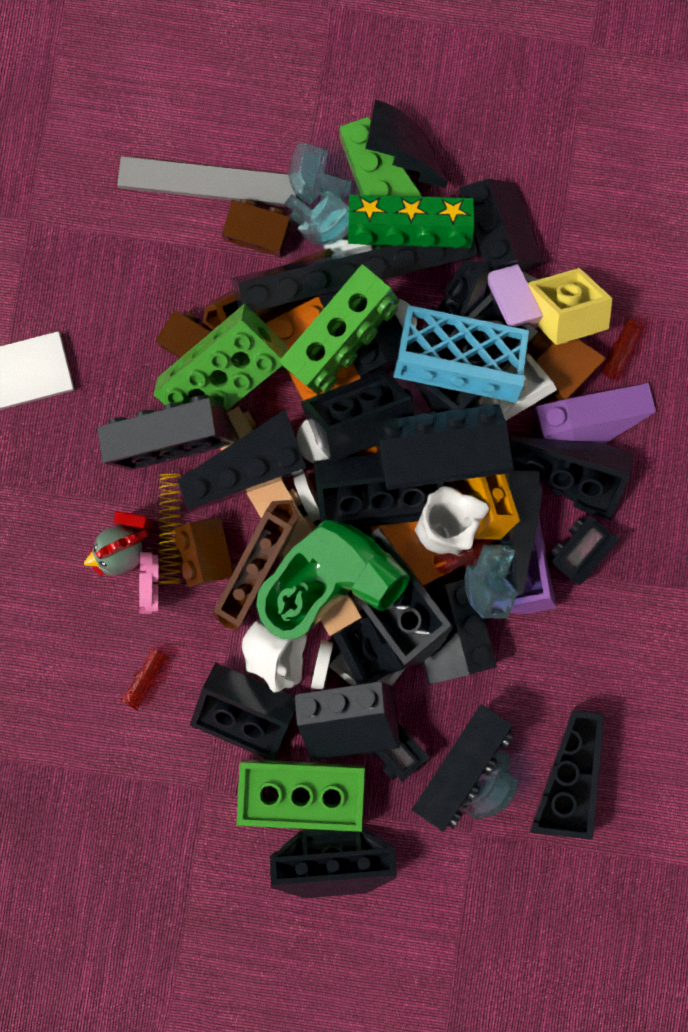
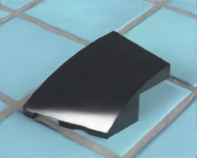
[365,99,447,188]
[333,615,408,685]

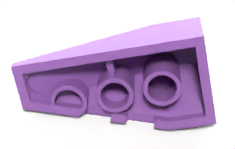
[532,383,656,444]
[485,517,557,614]

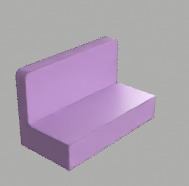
[487,264,543,329]

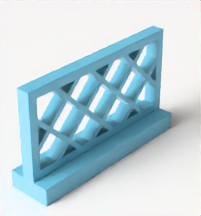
[394,305,529,403]

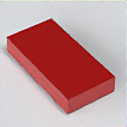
[113,511,154,532]

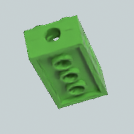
[279,264,400,395]
[153,304,288,411]
[236,759,365,832]

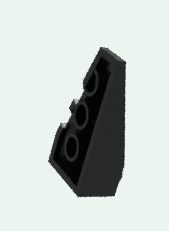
[411,259,490,354]
[510,436,633,520]

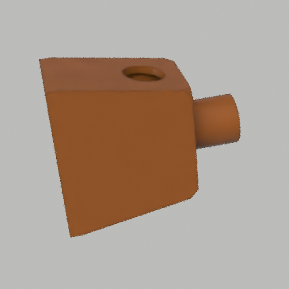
[531,330,605,401]

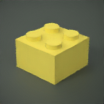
[528,268,613,345]

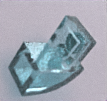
[289,142,352,204]
[284,192,349,245]
[465,545,518,619]
[461,749,518,819]

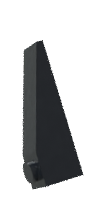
[484,470,542,598]

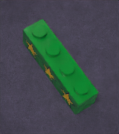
[348,195,474,248]

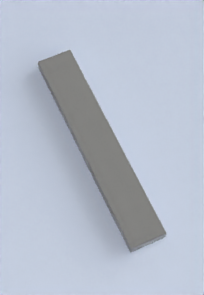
[117,156,298,208]

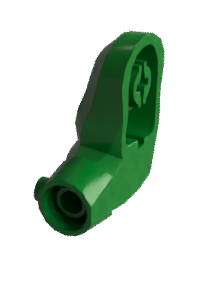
[256,520,410,639]

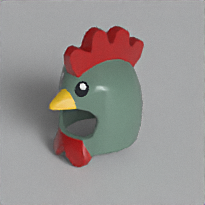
[84,526,149,576]

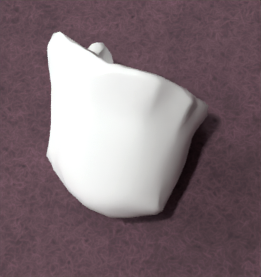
[415,486,489,555]
[242,620,307,692]

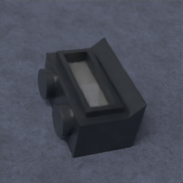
[548,516,620,586]
[368,723,430,782]

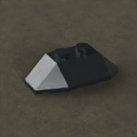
[270,827,397,898]

